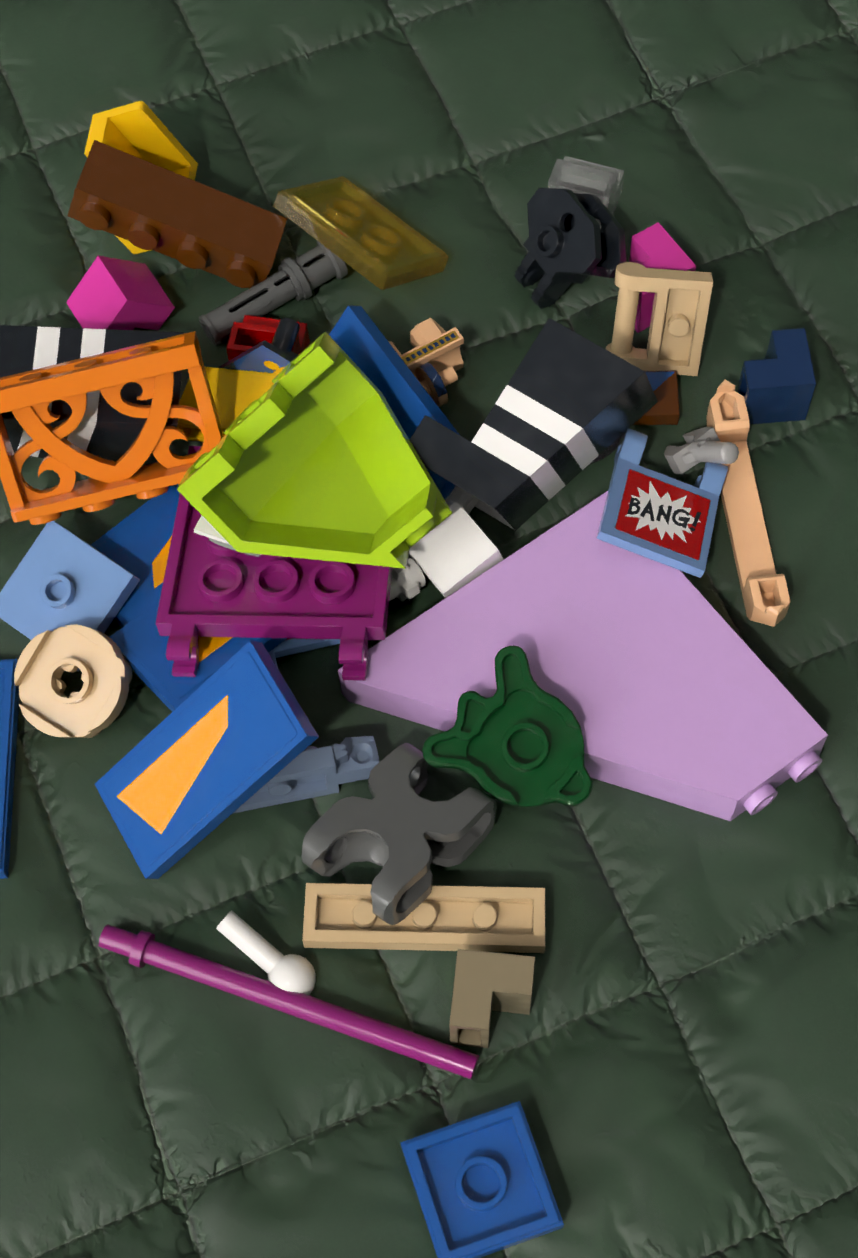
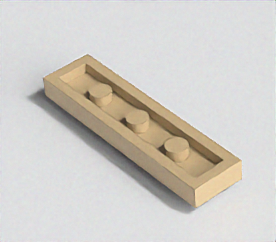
[302,883,545,953]

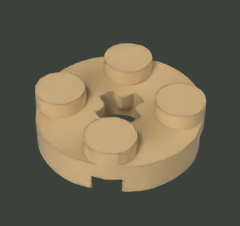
[14,624,132,738]

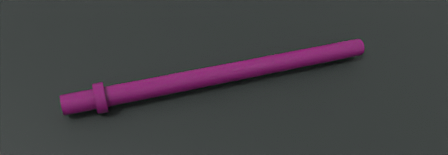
[99,924,479,1079]

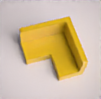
[84,101,198,255]

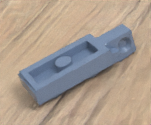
[233,736,379,813]

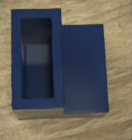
[737,328,816,424]

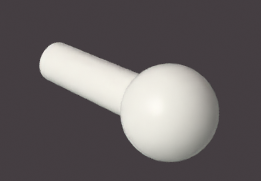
[216,910,316,995]

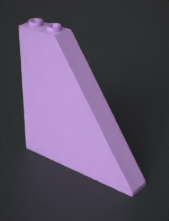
[338,491,828,821]

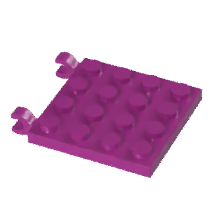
[156,446,393,681]

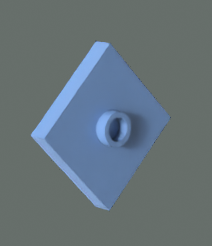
[0,521,140,671]

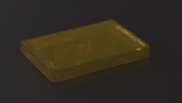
[273,176,449,290]

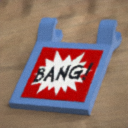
[596,428,728,578]

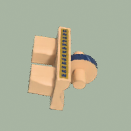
[389,318,464,407]

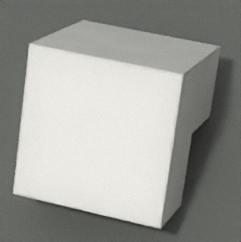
[409,501,504,598]

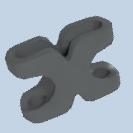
[302,743,497,925]

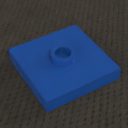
[400,1101,564,1258]

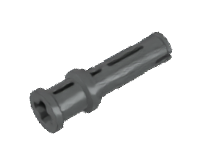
[199,236,348,346]

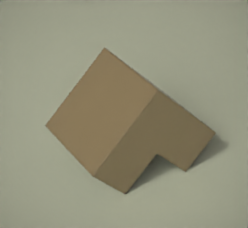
[449,949,535,1048]

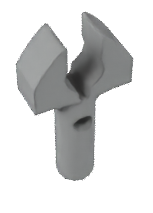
[664,427,739,474]

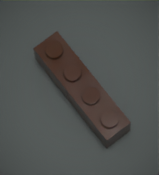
[68,140,287,289]

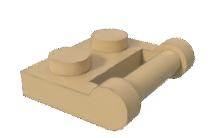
[606,262,713,376]

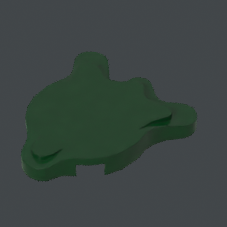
[422,645,593,807]

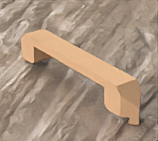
[706,379,791,627]

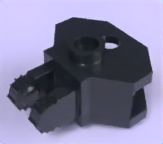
[514,188,626,309]

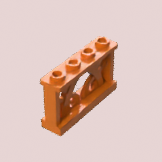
[0,331,224,525]

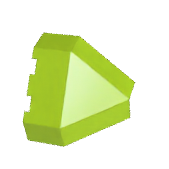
[177,331,452,569]

